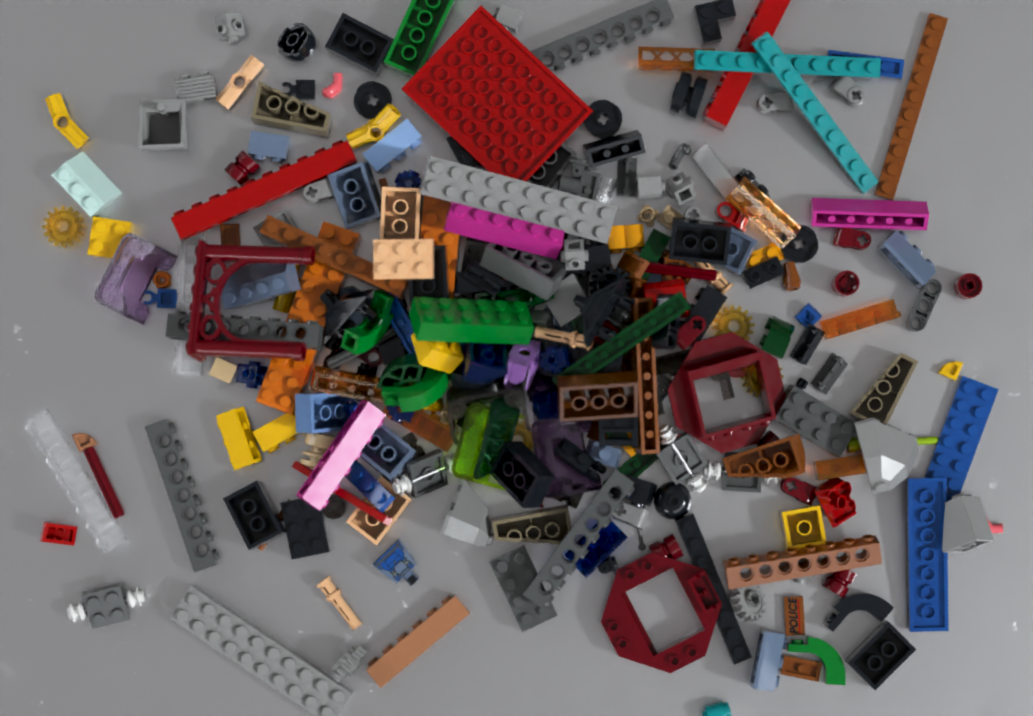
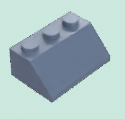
[327,162,381,229]
[878,230,937,288]
[360,424,416,483]
[749,628,787,691]

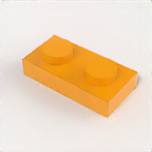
[745,241,785,269]

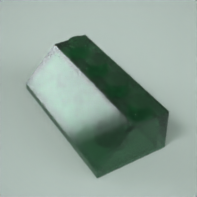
[473,396,521,480]

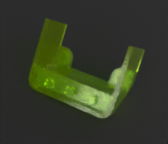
[452,403,526,491]

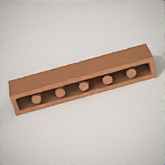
[366,595,470,688]

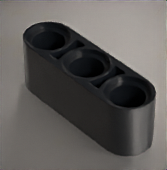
[651,294,680,349]

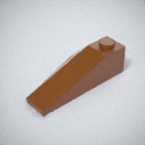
[722,433,805,479]

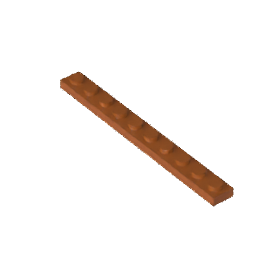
[874,13,948,200]

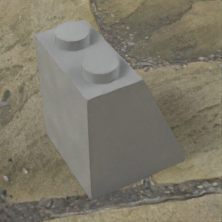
[942,494,994,553]

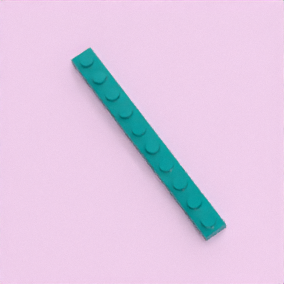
[751,32,879,194]
[694,50,881,78]

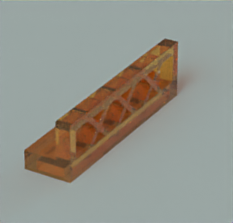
[638,47,715,72]
[725,176,801,249]
[820,299,901,340]

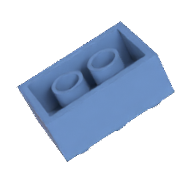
[295,391,354,434]

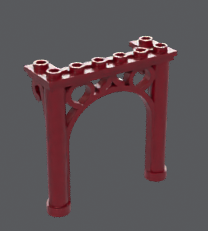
[185,240,315,362]

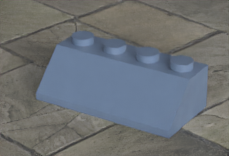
[221,263,301,310]

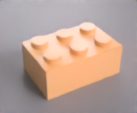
[380,187,422,240]
[373,239,434,279]
[346,476,412,546]

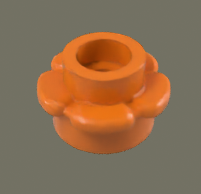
[153,270,171,289]

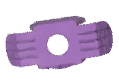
[504,339,541,391]

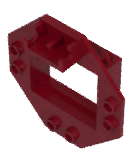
[667,332,786,453]
[601,552,722,673]

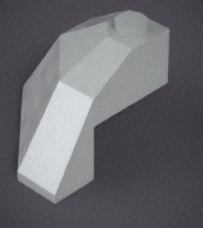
[854,418,919,494]
[440,477,494,548]

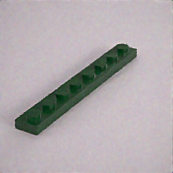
[552,291,692,387]

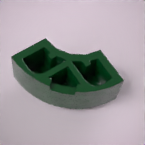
[759,316,795,359]
[377,354,424,389]

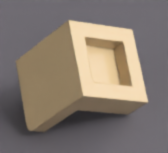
[209,357,239,383]

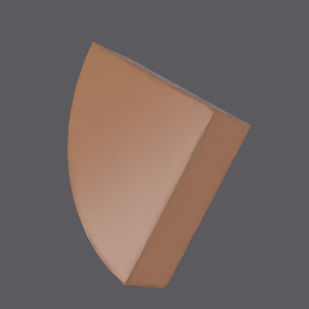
[72,433,98,452]

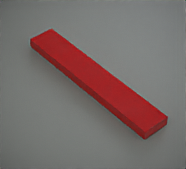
[292,461,393,526]

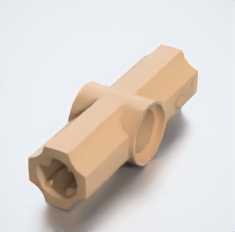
[215,55,265,110]

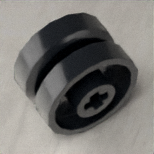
[669,71,708,119]

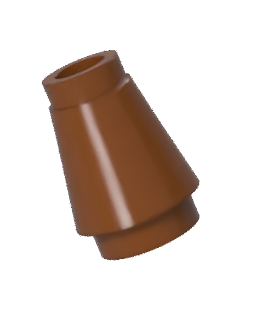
[783,262,802,291]

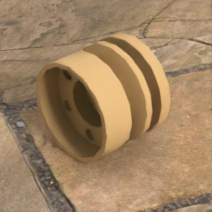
[300,433,336,469]

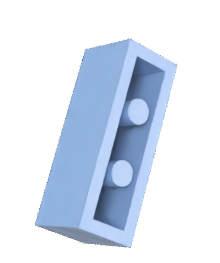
[362,119,422,174]

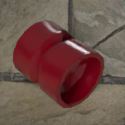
[224,150,260,186]
[831,270,860,297]
[953,273,983,300]
[649,534,684,560]
[822,570,857,598]

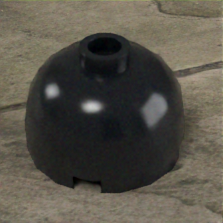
[277,23,316,62]
[653,482,692,520]

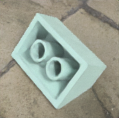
[51,151,122,218]

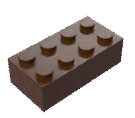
[557,371,638,422]

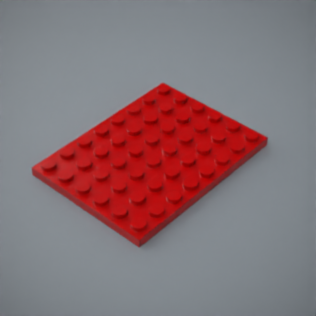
[401,6,593,181]

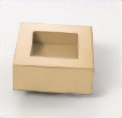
[656,205,683,231]

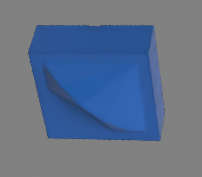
[795,303,822,328]

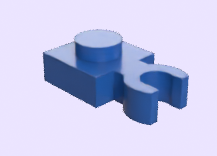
[143,288,178,309]

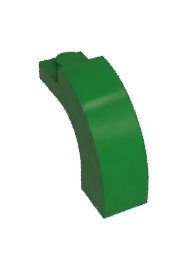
[341,289,394,355]
[381,367,450,412]
[786,636,846,685]

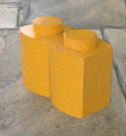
[607,224,645,254]

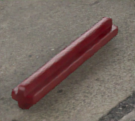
[645,262,717,281]
[84,447,124,519]

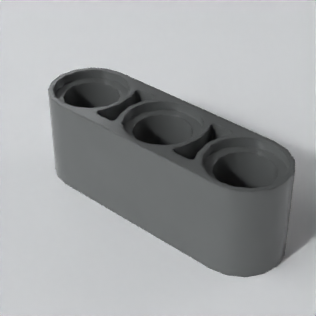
[906,279,942,332]

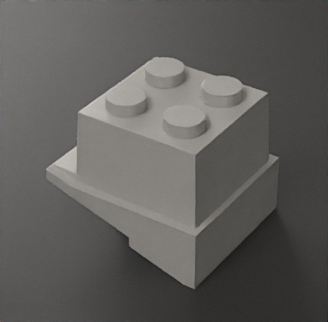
[138,99,187,151]

